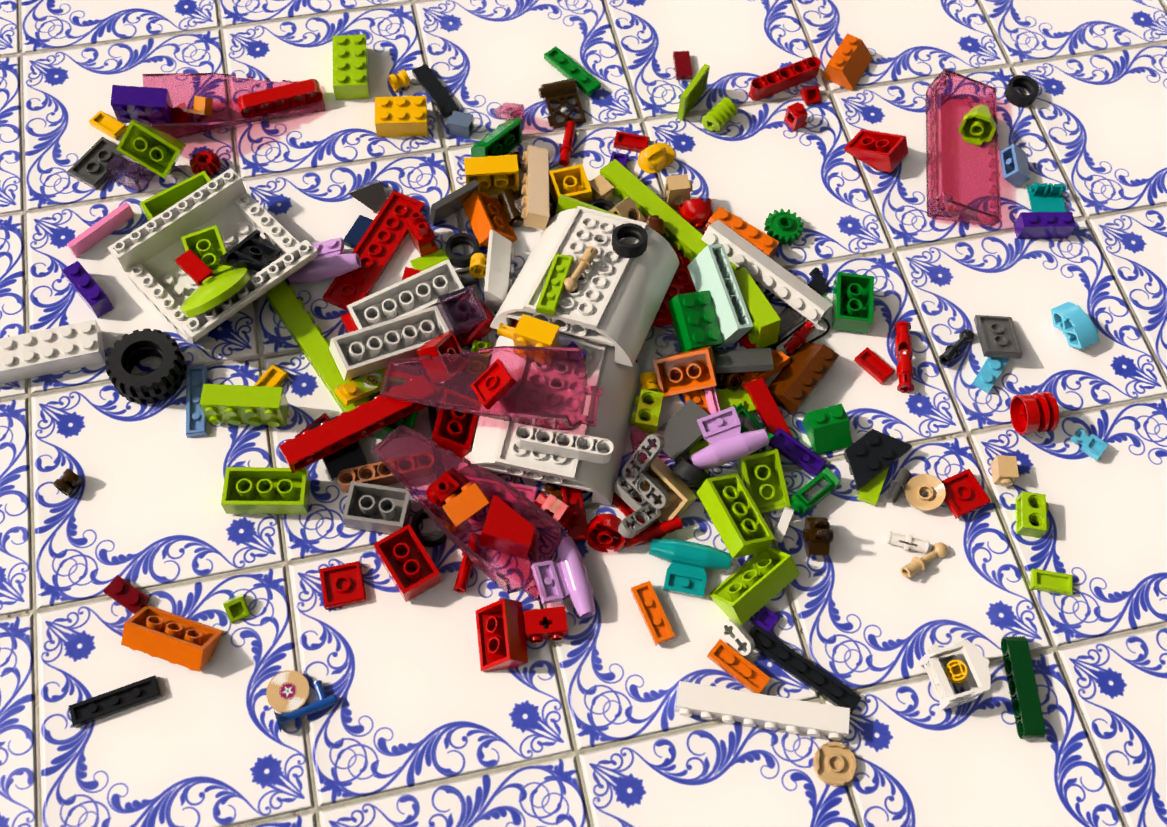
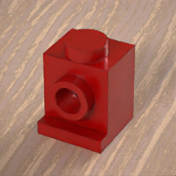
[784,102,808,132]
[425,471,460,508]

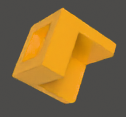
[188,96,213,116]

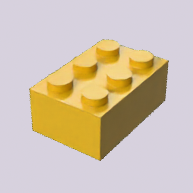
[375,96,428,137]
[464,154,519,195]

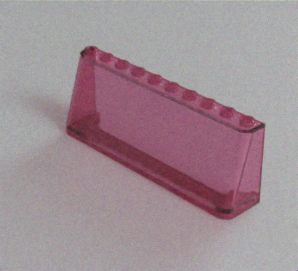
[926,69,1002,226]

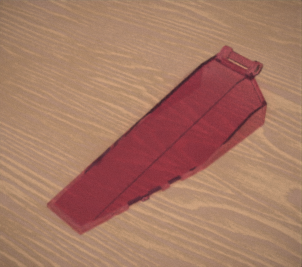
[142,73,326,139]
[380,346,602,431]
[373,424,563,600]

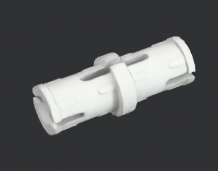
[886,531,929,554]

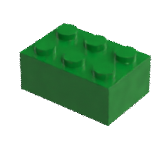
[832,272,874,334]
[667,290,724,353]

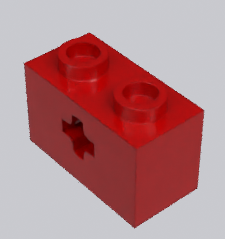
[523,606,568,643]

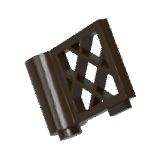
[538,78,586,129]
[498,189,557,228]

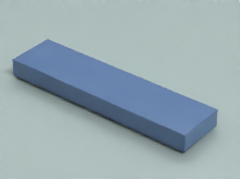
[186,365,208,438]

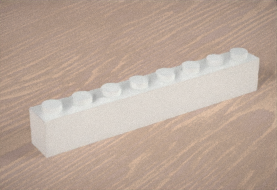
[701,220,833,325]
[674,681,850,741]

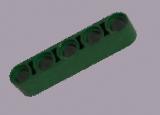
[1001,636,1045,739]

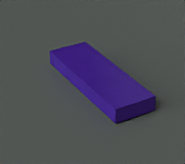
[768,428,827,478]

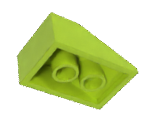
[116,119,186,179]
[181,225,233,277]
[736,449,791,514]

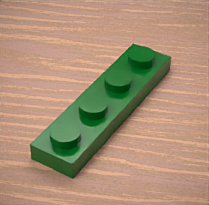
[544,46,601,96]

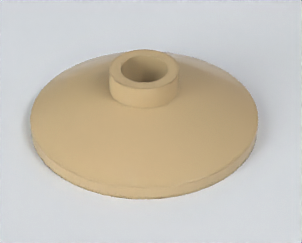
[905,474,946,511]

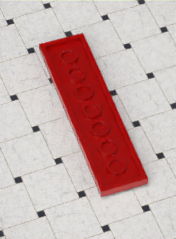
[323,190,425,312]

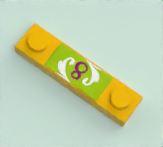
[335,363,407,406]

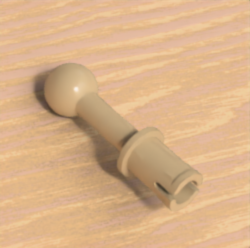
[564,246,598,293]
[900,542,948,578]

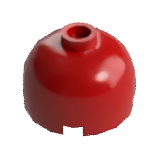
[678,198,714,229]
[585,513,626,553]

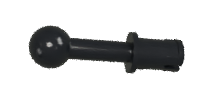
[939,329,974,366]

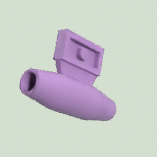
[288,237,361,284]
[690,406,770,470]
[531,536,596,618]

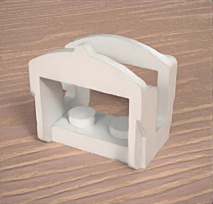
[919,640,991,710]

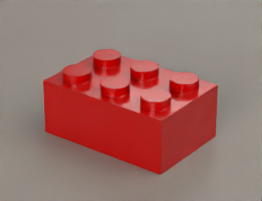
[373,524,442,602]

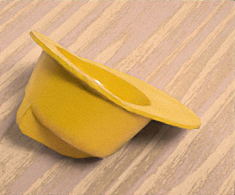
[638,143,675,173]

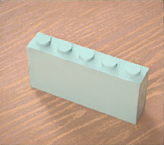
[687,244,754,348]

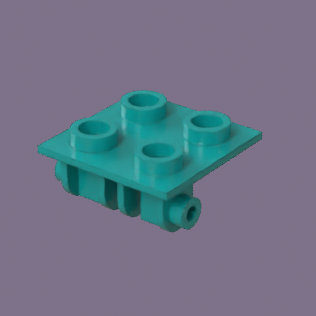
[1027,183,1066,212]

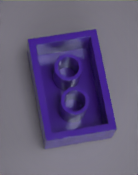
[111,85,173,126]

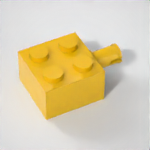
[549,164,592,207]
[497,314,559,365]

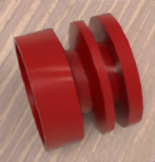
[1010,392,1059,435]

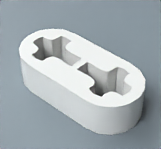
[773,506,794,543]
[720,619,755,656]

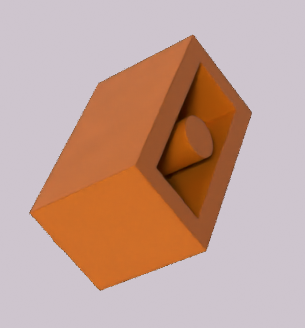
[442,482,491,527]

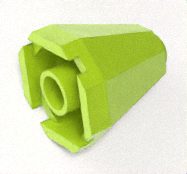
[958,104,997,146]

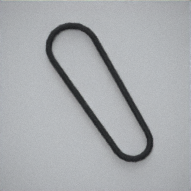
[774,318,830,356]

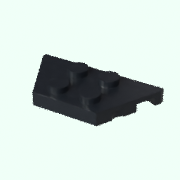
[220,229,281,271]
[843,429,912,491]

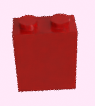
[479,495,537,559]

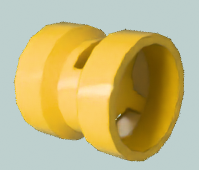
[388,70,410,91]
[469,253,487,278]
[640,372,660,392]
[945,659,968,684]

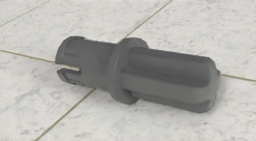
[885,468,911,504]

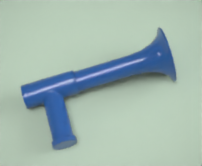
[273,680,336,732]

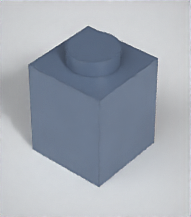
[447,110,474,139]

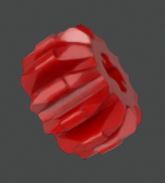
[189,149,221,177]

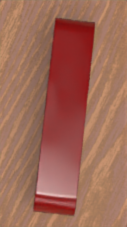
[748,56,821,101]
[237,79,323,118]

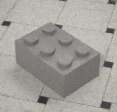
[342,481,413,534]

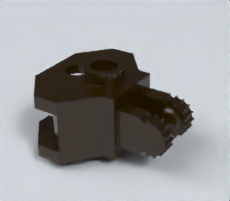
[803,517,833,558]

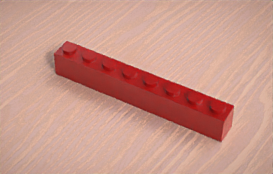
[279,375,436,473]

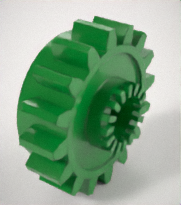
[764,208,804,245]

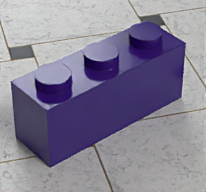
[1014,212,1076,239]
[61,261,114,318]

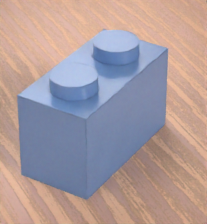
[999,144,1031,187]

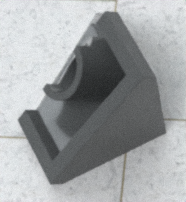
[348,180,387,213]

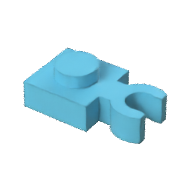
[1070,428,1109,461]

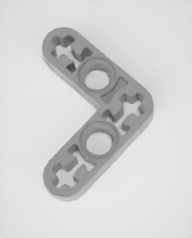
[622,434,670,509]
[613,477,661,538]

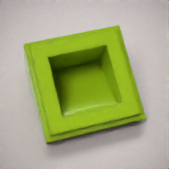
[223,594,251,623]

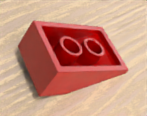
[844,129,908,173]

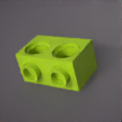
[631,389,664,434]
[1015,491,1049,538]

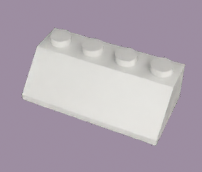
[484,230,515,312]

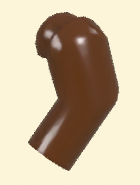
[545,482,562,500]

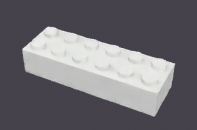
[347,259,466,330]
[329,306,449,381]
[0,320,106,384]

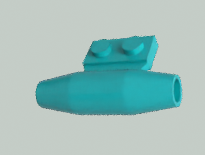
[649,538,731,598]

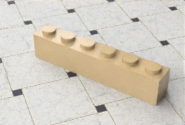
[521,145,549,230]

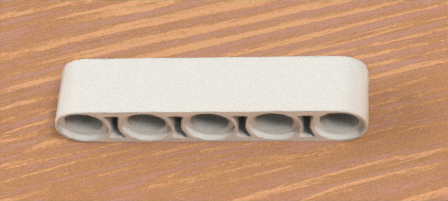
[515,424,614,464]

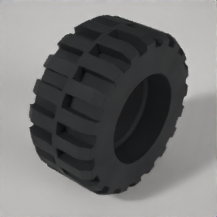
[105,328,187,404]

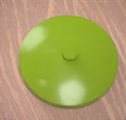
[180,268,251,317]

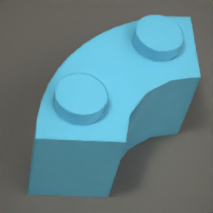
[1051,302,1099,349]

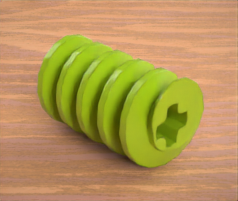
[702,97,738,131]

